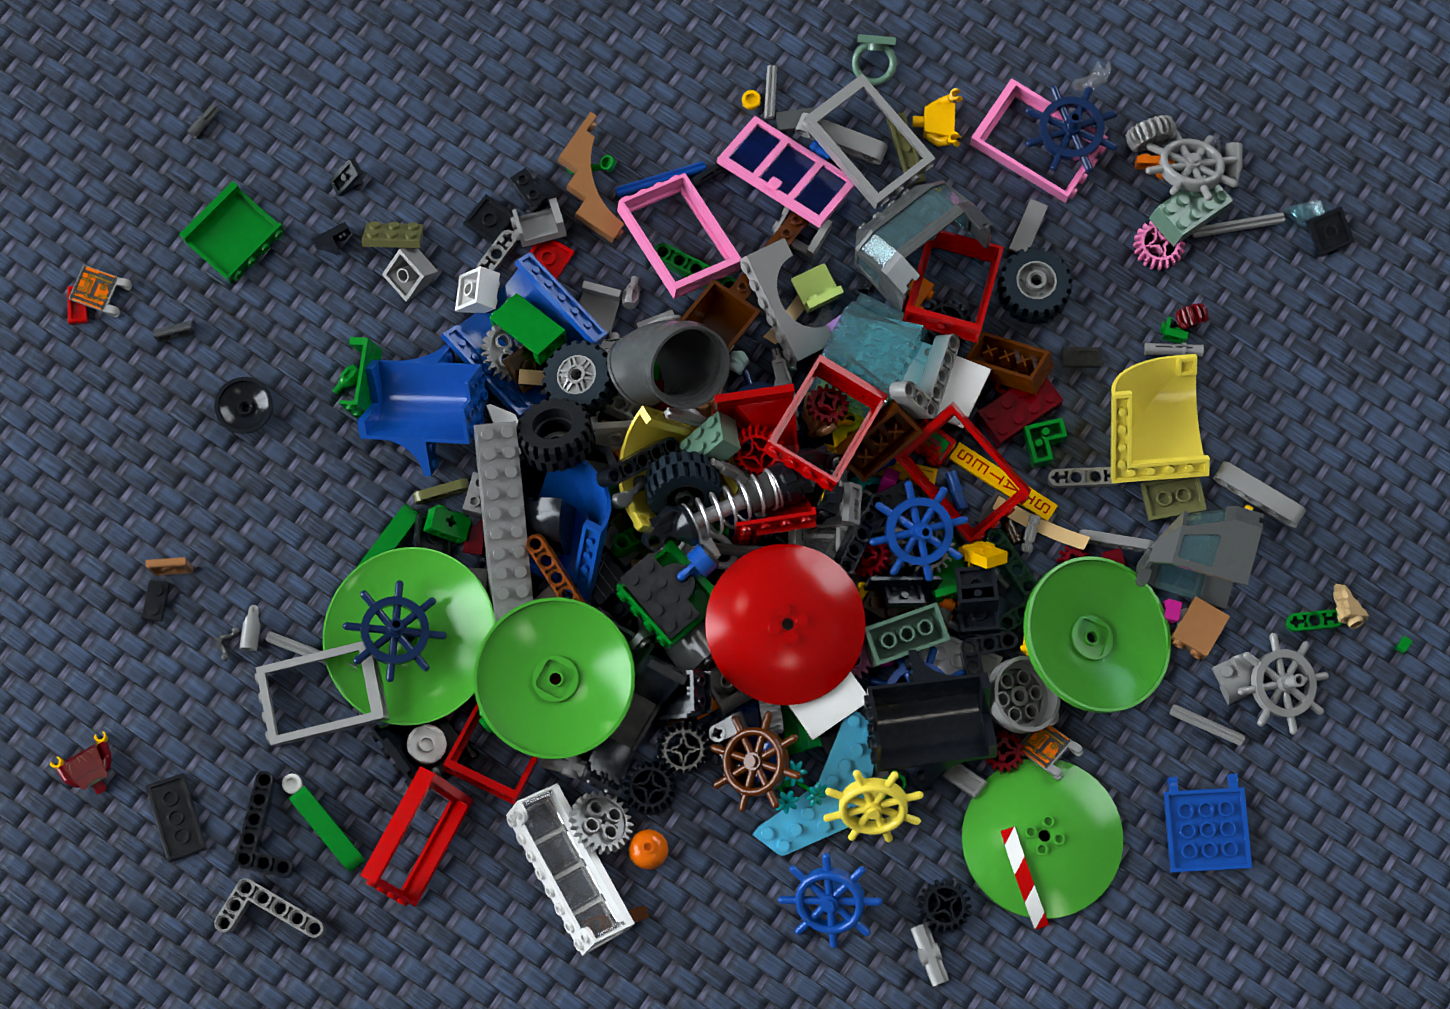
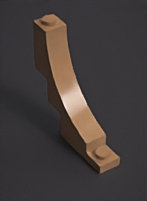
[557,112,624,243]

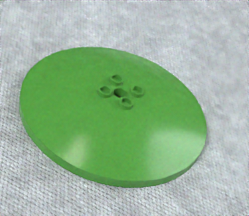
[1024,556,1171,713]
[473,597,635,759]
[962,759,1123,919]

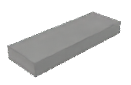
[1009,199,1048,253]

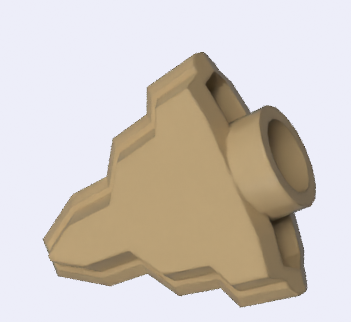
[1333,584,1369,629]

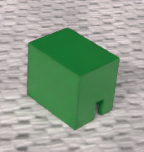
[1394,636,1412,654]

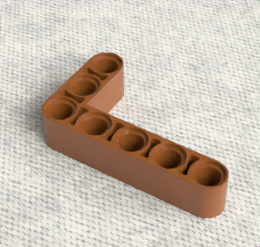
[526,533,587,604]

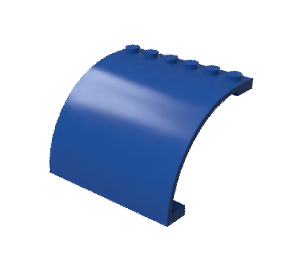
[441,252,608,419]

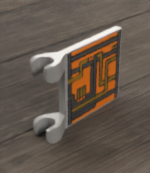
[68,265,132,318]
[1020,726,1084,781]

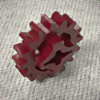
[806,384,849,426]
[855,536,892,579]
[983,730,1025,774]

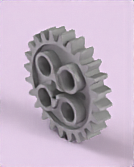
[481,325,523,382]
[568,791,633,855]

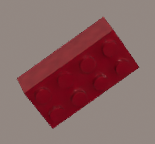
[976,378,1064,448]

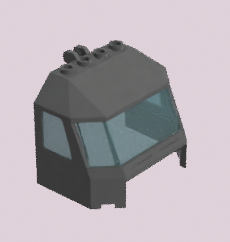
[854,180,993,316]
[1135,506,1264,610]

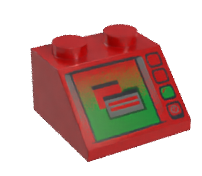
[913,419,956,468]

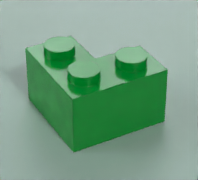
[1022,418,1067,469]

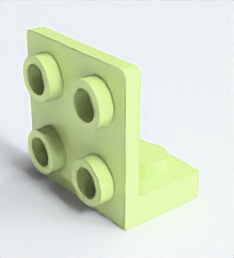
[791,263,844,314]

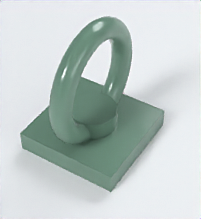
[852,34,897,86]

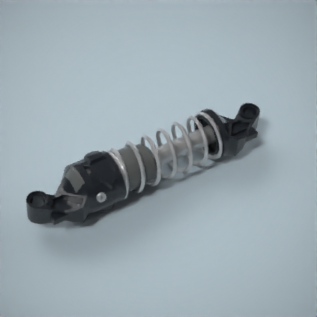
[641,444,843,551]

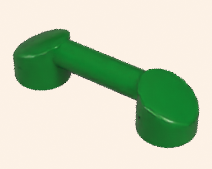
[567,155,616,176]

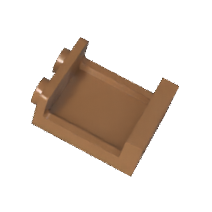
[1171,596,1230,659]

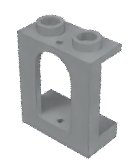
[772,207,832,259]
[816,482,862,528]

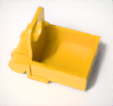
[958,541,1008,569]

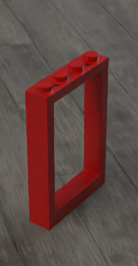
[902,230,1004,343]
[762,354,888,492]
[894,401,1031,543]
[443,704,540,805]
[360,766,473,907]

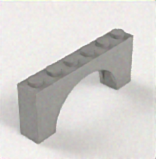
[740,238,835,364]

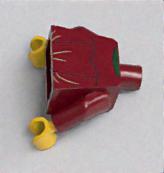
[50,731,111,795]

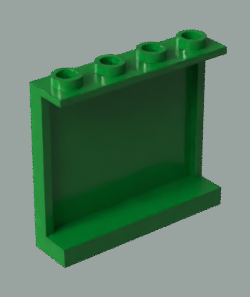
[179,181,285,284]
[616,540,714,649]

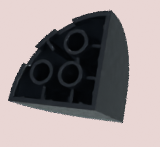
[523,497,576,558]

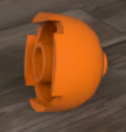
[628,829,669,870]

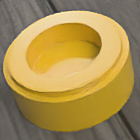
[742,90,761,110]

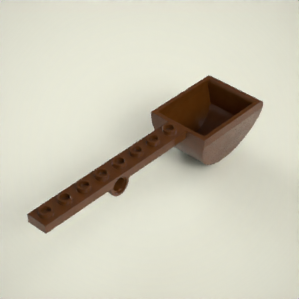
[679,183,831,352]

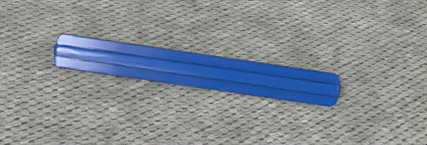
[615,161,707,198]

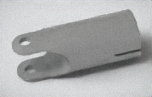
[1225,142,1243,188]
[239,605,261,651]

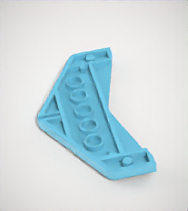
[753,711,874,856]

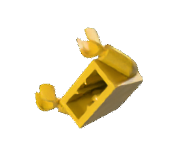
[912,88,962,147]

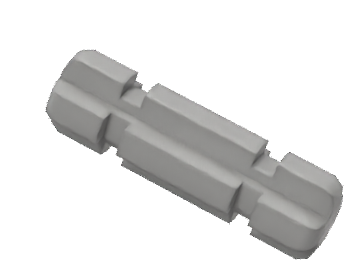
[1021,514,1041,553]

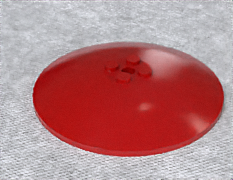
[705,544,865,705]

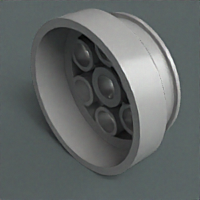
[989,656,1061,734]

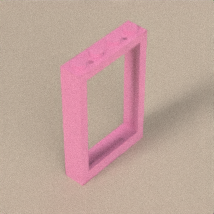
[970,78,1108,203]
[617,173,741,299]

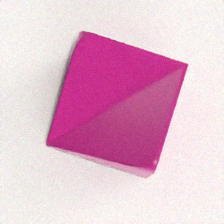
[878,468,900,493]
[1163,599,1182,624]

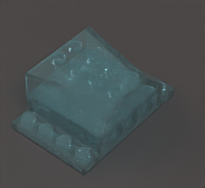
[809,293,929,418]

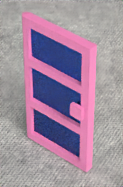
[717,116,855,228]

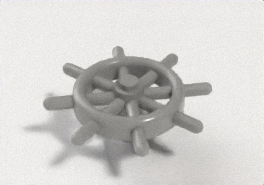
[1146,130,1238,201]
[1238,633,1329,735]

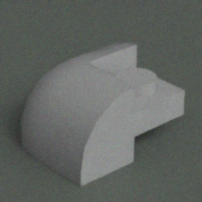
[1212,652,1254,705]

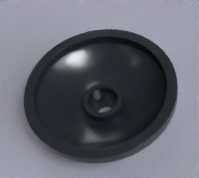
[214,377,273,434]

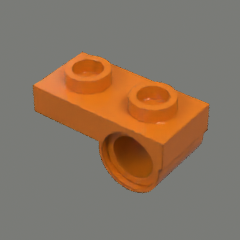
[1135,153,1176,180]

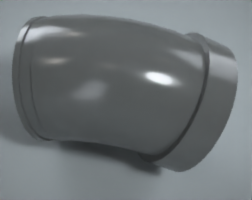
[607,320,730,409]

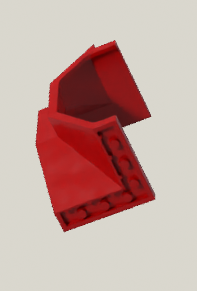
[712,384,817,546]

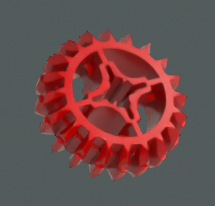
[733,424,784,476]

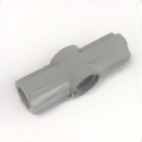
[540,756,587,779]
[911,923,949,987]

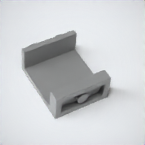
[579,281,622,338]

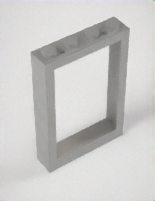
[802,74,936,209]
[255,640,390,747]

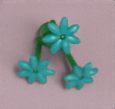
[776,760,827,814]

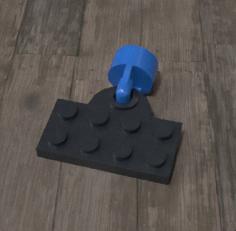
[620,544,719,641]

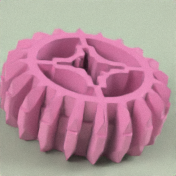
[1133,221,1185,271]

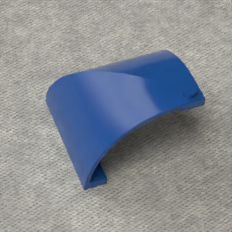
[529,461,611,601]

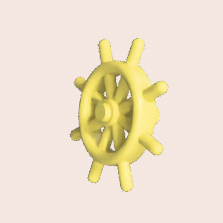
[823,770,924,842]

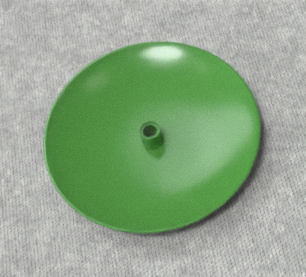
[323,547,496,726]

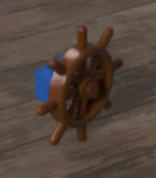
[710,711,801,813]

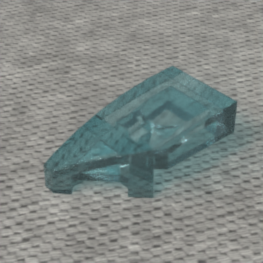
[1284,201,1325,224]

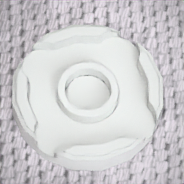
[406,724,447,765]

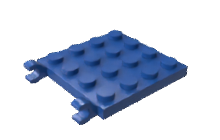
[1163,774,1252,873]

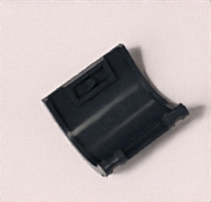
[369,717,480,790]

